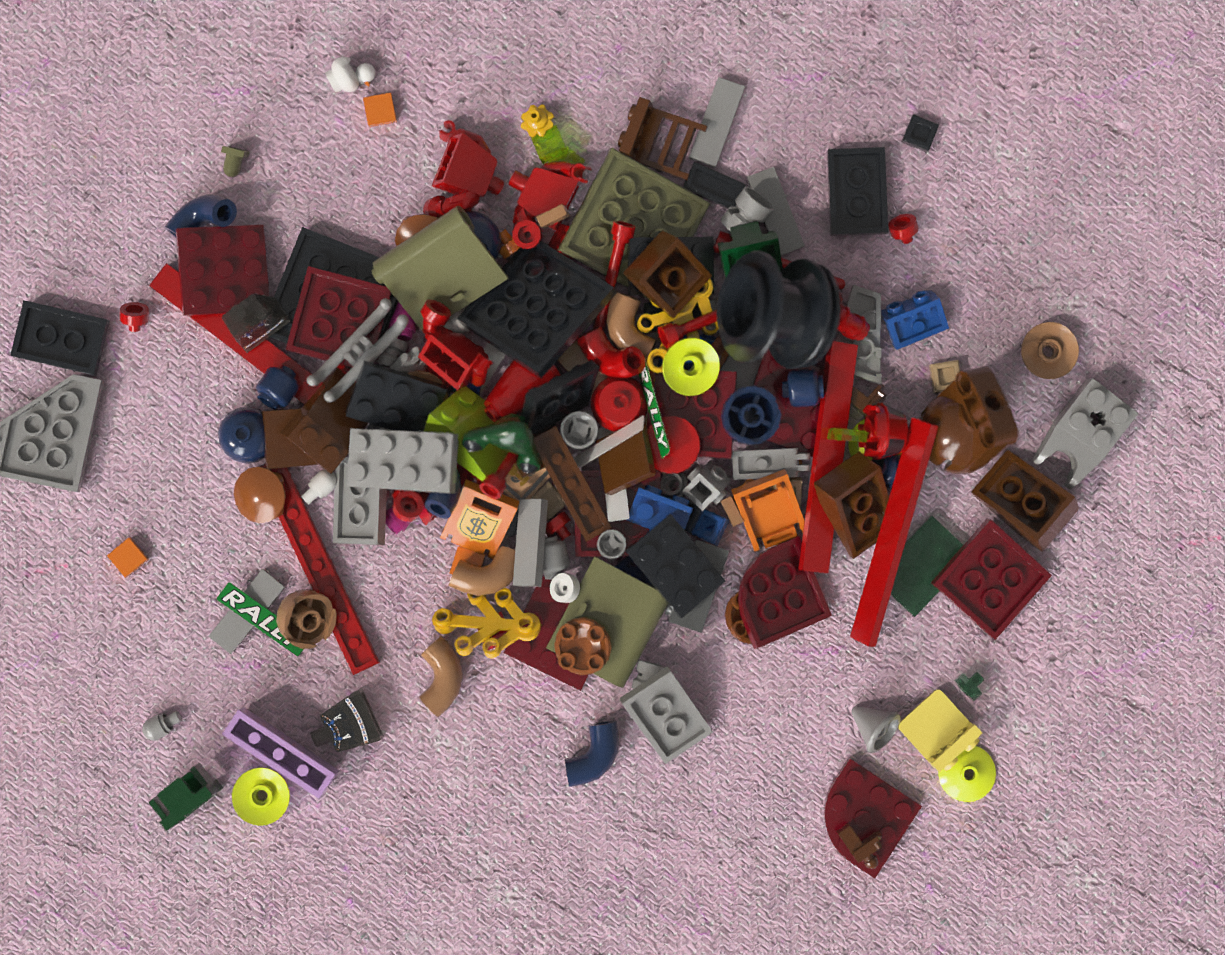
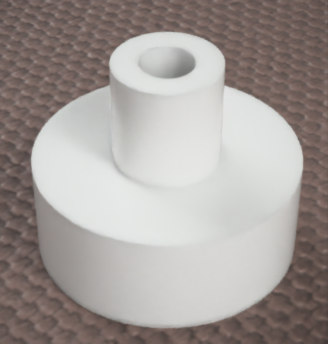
[550,573,580,603]

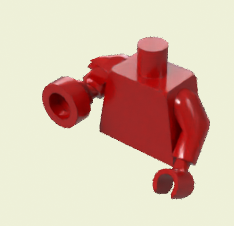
[423,120,504,218]
[508,161,592,249]
[418,299,493,390]
[393,463,482,525]

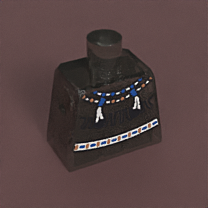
[222,293,291,353]
[310,688,384,752]

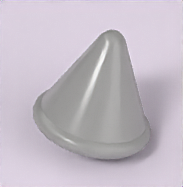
[851,706,901,753]

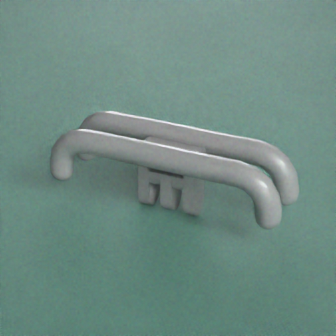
[307,298,409,402]

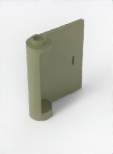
[372,206,508,330]
[546,556,668,688]

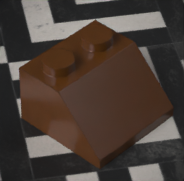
[624,231,712,319]

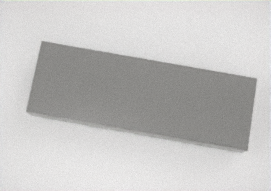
[689,77,745,168]
[747,167,805,256]
[513,499,548,587]
[208,569,286,654]

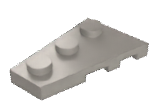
[834,285,882,385]

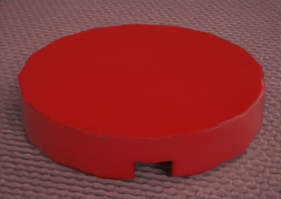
[647,416,701,474]

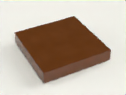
[262,408,318,469]
[595,421,656,495]

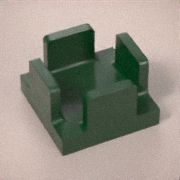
[717,222,783,278]
[148,763,223,832]

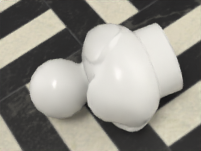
[325,57,375,93]

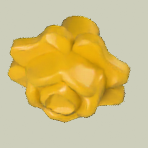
[521,104,554,137]

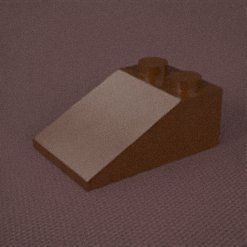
[281,367,368,474]
[971,449,1079,552]
[814,452,889,559]

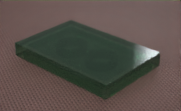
[891,515,963,617]

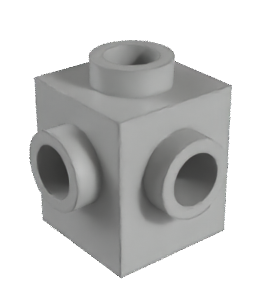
[682,461,731,511]

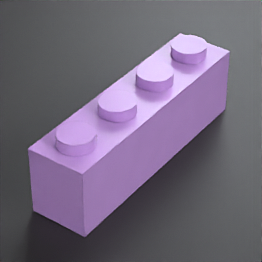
[222,707,340,799]

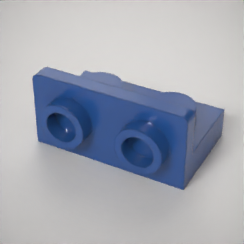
[881,290,949,350]
[627,484,693,530]

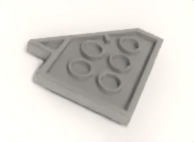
[0,374,104,493]

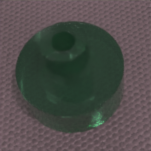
[954,672,984,702]

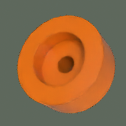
[499,229,520,259]

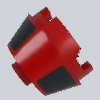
[857,403,908,460]

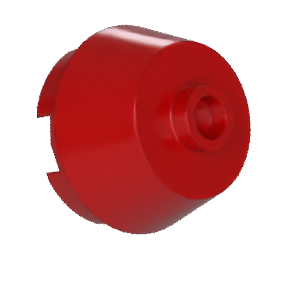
[591,377,648,432]

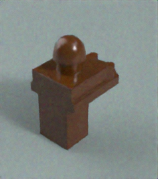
[850,383,887,417]
[836,823,882,869]

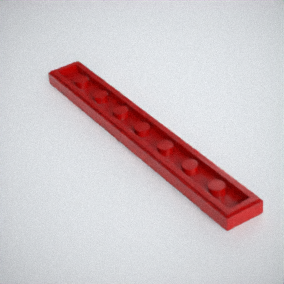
[149,263,323,405]
[798,341,858,573]
[850,417,938,647]
[260,464,380,675]

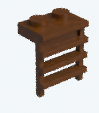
[618,97,708,180]

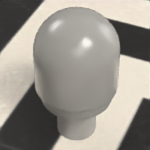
[142,711,182,741]

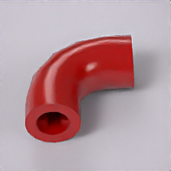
[576,326,645,379]

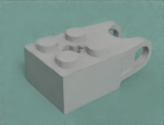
[1033,378,1139,490]

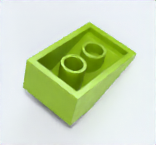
[424,386,508,481]

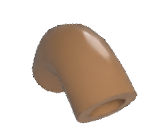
[606,291,657,364]
[449,546,515,596]
[419,636,463,717]

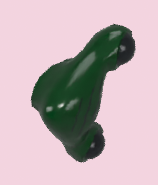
[462,414,541,473]

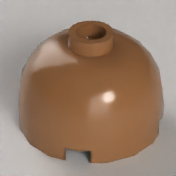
[276,589,337,649]

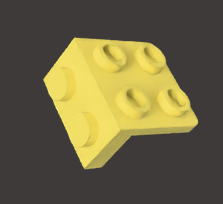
[898,689,982,772]

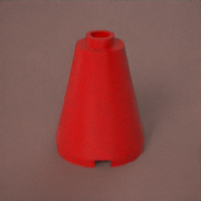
[484,360,561,422]

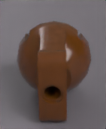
[920,366,1019,474]

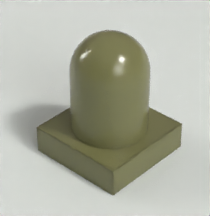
[221,146,250,177]

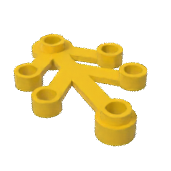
[637,278,718,373]
[432,588,541,658]

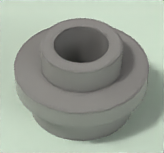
[661,473,689,500]

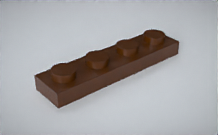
[534,426,612,542]

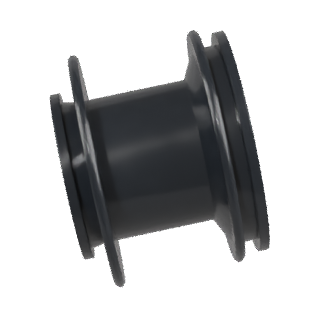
[716,251,841,369]

